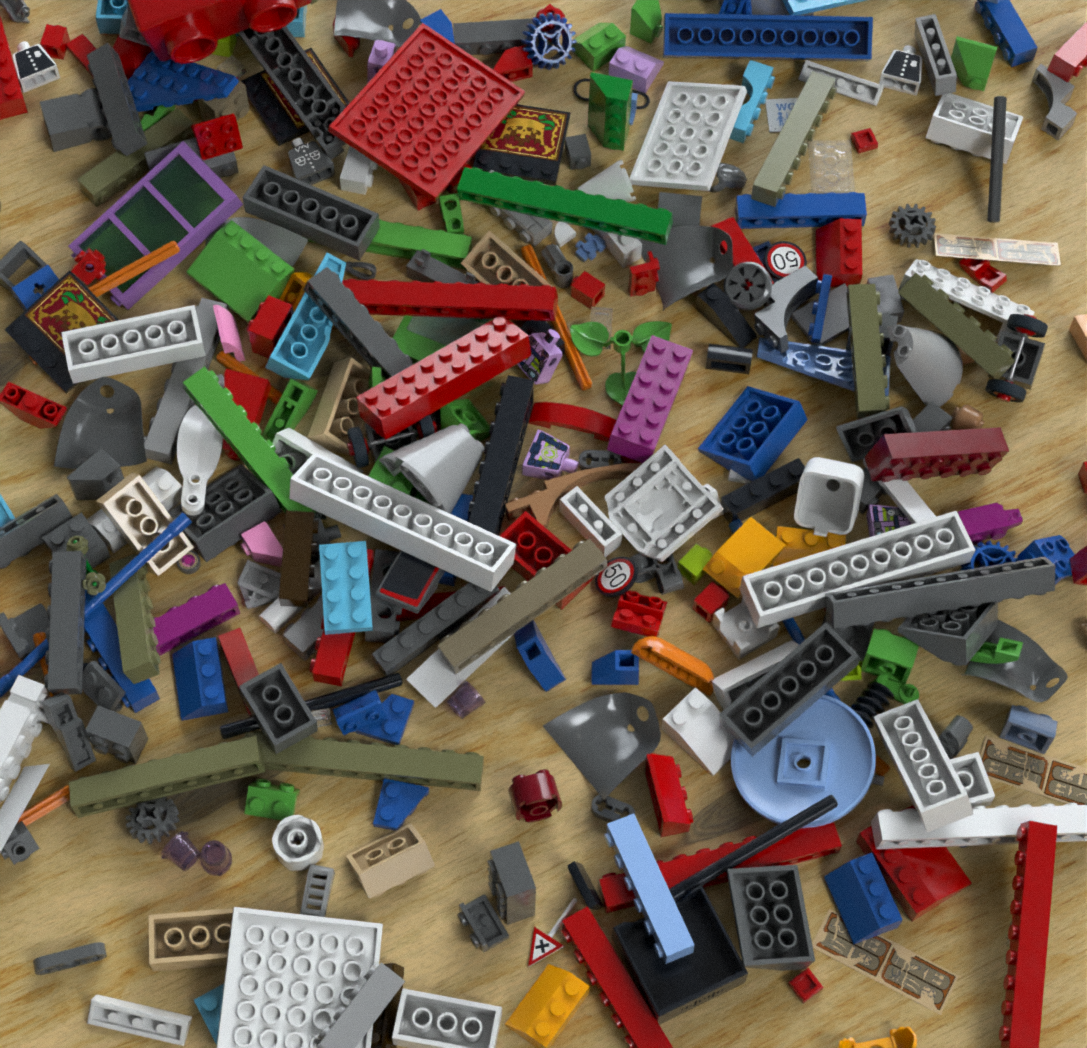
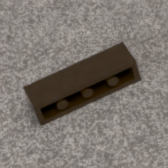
[279,511,319,607]

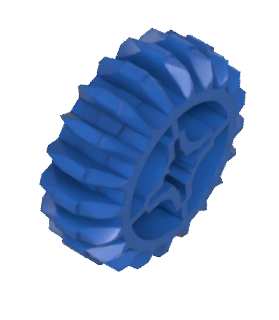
[521,13,577,70]
[960,540,1021,571]

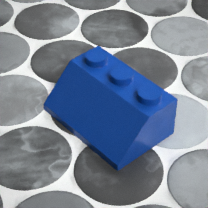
[172,637,229,721]
[824,853,903,945]

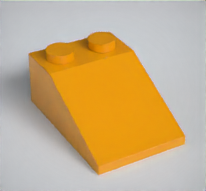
[703,517,787,599]

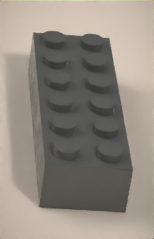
[242,165,380,261]
[719,622,859,757]

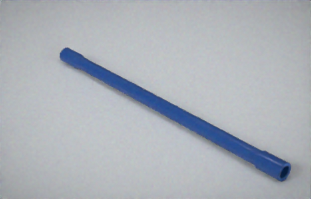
[0,512,192,698]

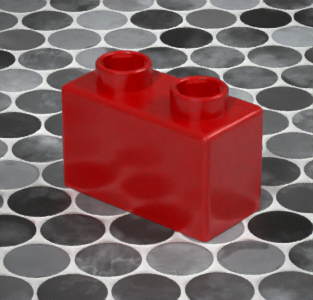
[127,0,312,64]

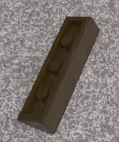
[371,963,404,1048]

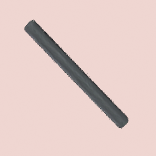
[987,96,1007,223]

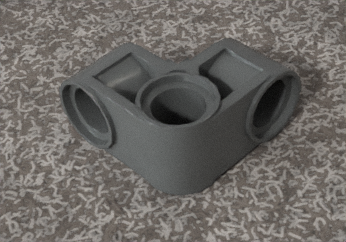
[630,554,684,595]
[938,715,973,760]

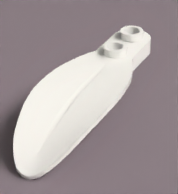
[177,405,223,515]

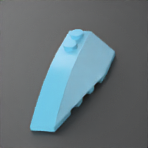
[265,253,346,380]

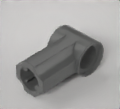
[541,243,573,288]

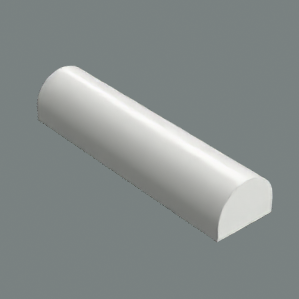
[258,559,322,634]

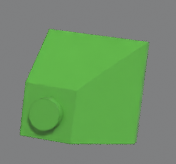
[630,0,663,43]
[951,36,997,91]
[441,399,490,442]

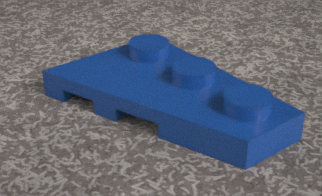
[808,274,832,344]

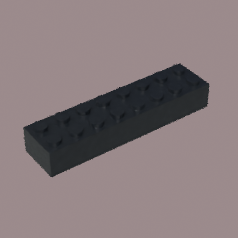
[467,375,534,536]

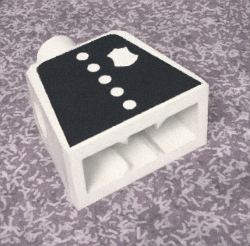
[12,42,60,93]
[879,45,922,96]

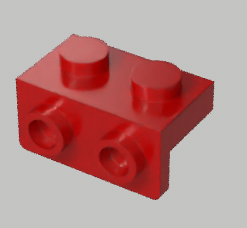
[628,251,660,297]

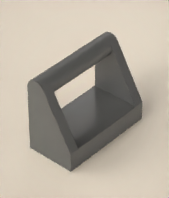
[0,240,47,292]

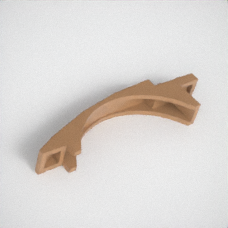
[505,463,643,529]

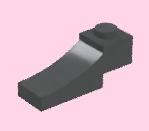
[41,692,96,772]

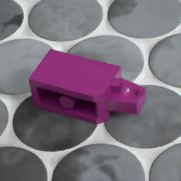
[957,503,1023,545]

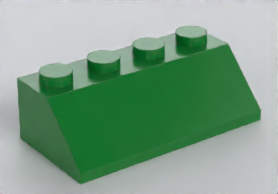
[588,72,633,151]

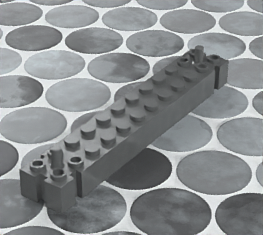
[237,26,346,160]

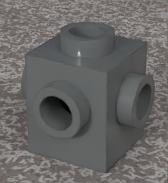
[0,821,40,865]

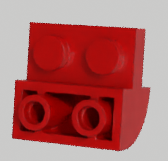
[611,590,668,637]

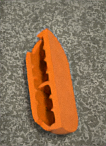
[631,636,714,696]

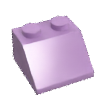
[609,46,664,93]

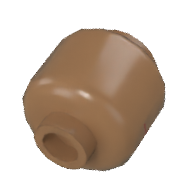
[951,404,985,430]

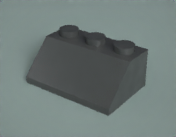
[836,406,916,462]

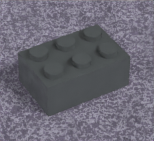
[239,663,318,754]

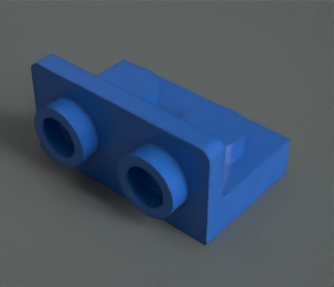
[333,690,387,735]

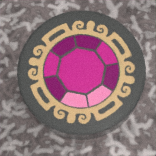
[177,550,201,574]

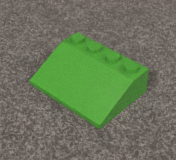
[186,220,295,323]

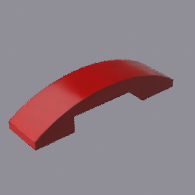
[529,402,617,442]

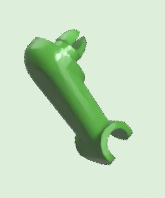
[873,675,919,704]

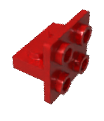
[191,113,243,160]

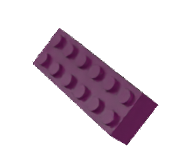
[607,335,693,463]

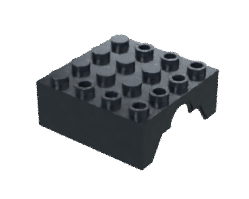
[611,885,748,1025]

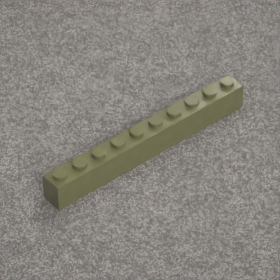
[245,730,484,791]

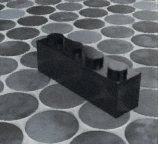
[720,458,805,524]

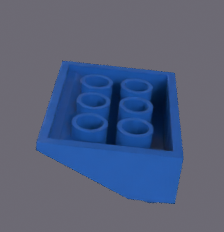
[698,386,808,481]

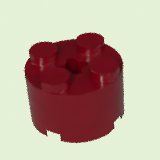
[508,769,562,823]

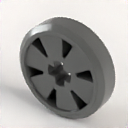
[724,262,772,311]

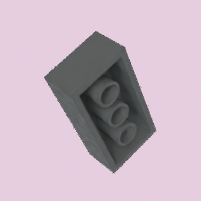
[487,841,536,925]

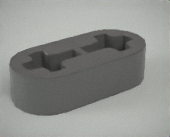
[579,450,621,470]
[591,795,635,823]

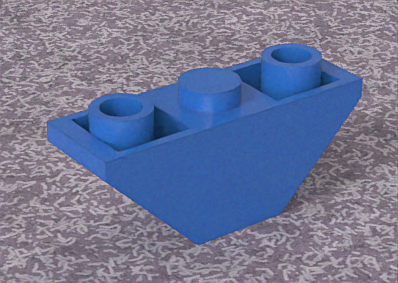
[514,620,566,692]

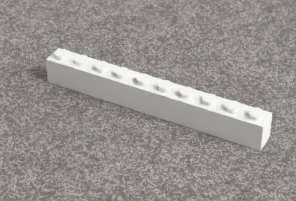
[871,803,1087,849]

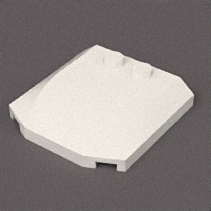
[605,445,724,562]

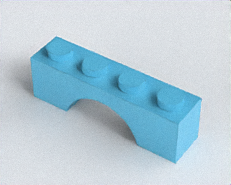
[729,60,775,143]

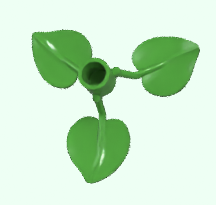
[570,321,672,406]

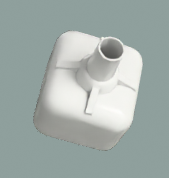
[794,457,864,537]

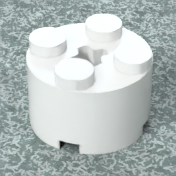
[272,815,324,871]

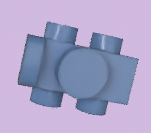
[575,233,606,262]

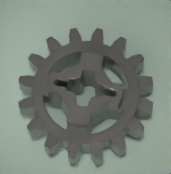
[889,204,936,248]
[126,797,180,844]

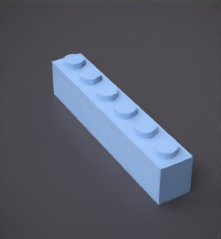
[604,813,694,964]

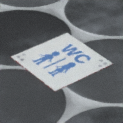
[766,98,798,132]

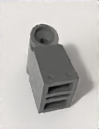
[40,88,112,152]

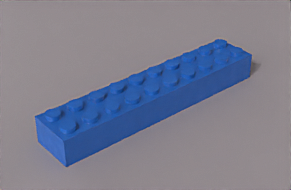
[663,13,873,62]

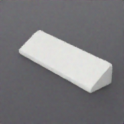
[798,60,884,106]
[863,458,936,524]
[87,995,192,1046]

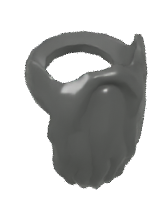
[710,162,747,193]

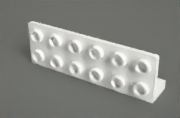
[898,259,1035,342]

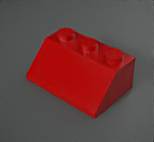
[815,219,863,287]
[644,753,693,837]

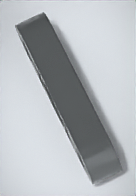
[33,942,107,975]

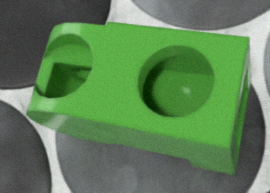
[439,193,464,234]

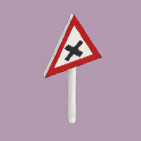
[528,898,577,967]

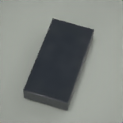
[567,861,604,911]

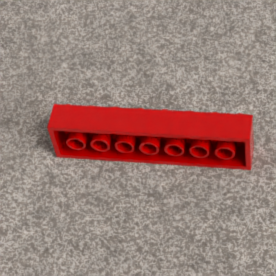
[356,314,531,440]

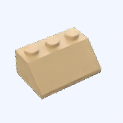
[346,823,435,899]

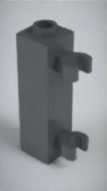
[406,249,480,284]

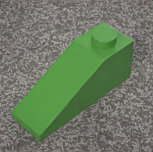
[261,378,318,443]

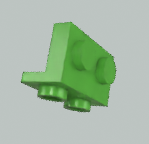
[244,779,300,820]

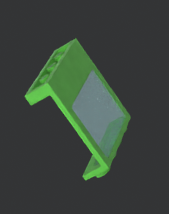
[393,315,493,364]

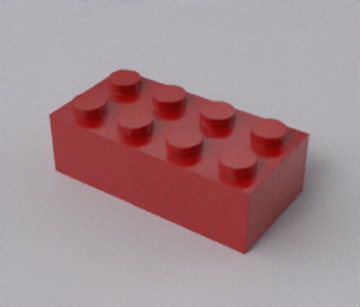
[500,511,593,610]

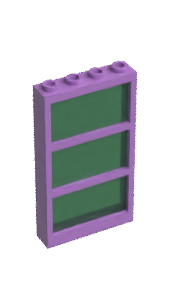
[68,141,243,310]

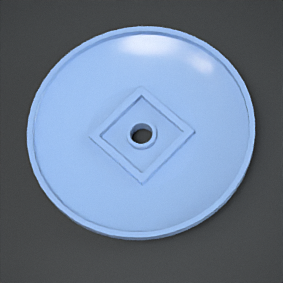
[731,695,876,828]

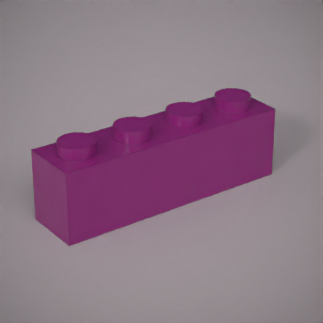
[153,583,240,656]

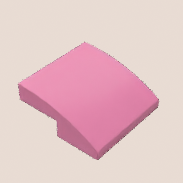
[213,305,245,362]

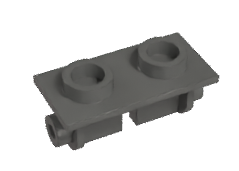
[0,0,30,23]

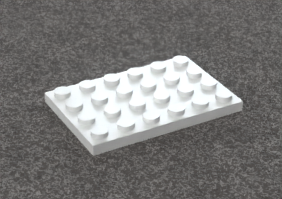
[629,81,747,191]

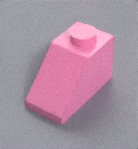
[240,521,283,567]

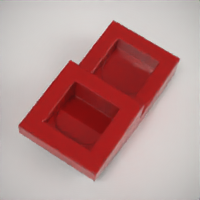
[959,258,1007,293]

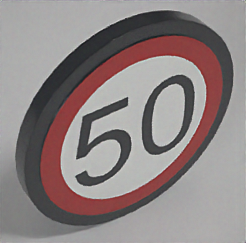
[764,241,807,280]
[595,556,638,597]

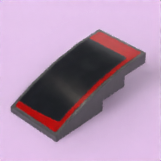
[375,550,446,614]

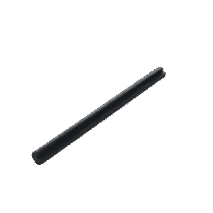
[220,673,402,739]
[669,795,838,901]

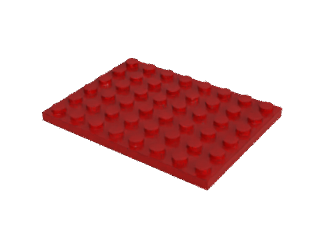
[328,23,525,202]

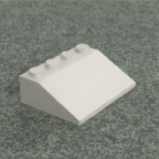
[926,93,1023,164]

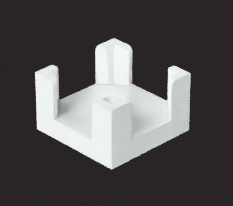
[712,597,779,660]

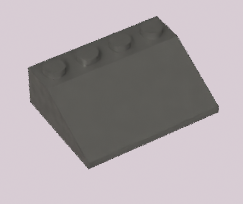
[168,464,282,562]
[898,602,998,666]
[726,865,815,971]

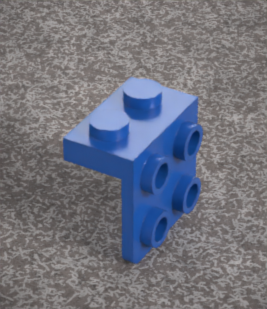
[1017,535,1075,585]

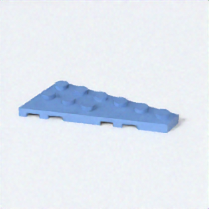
[757,337,891,396]

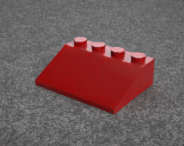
[856,805,972,922]

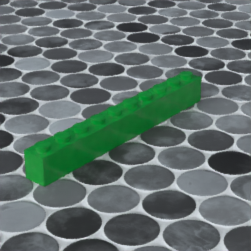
[457,167,673,245]

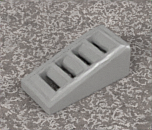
[300,864,335,917]

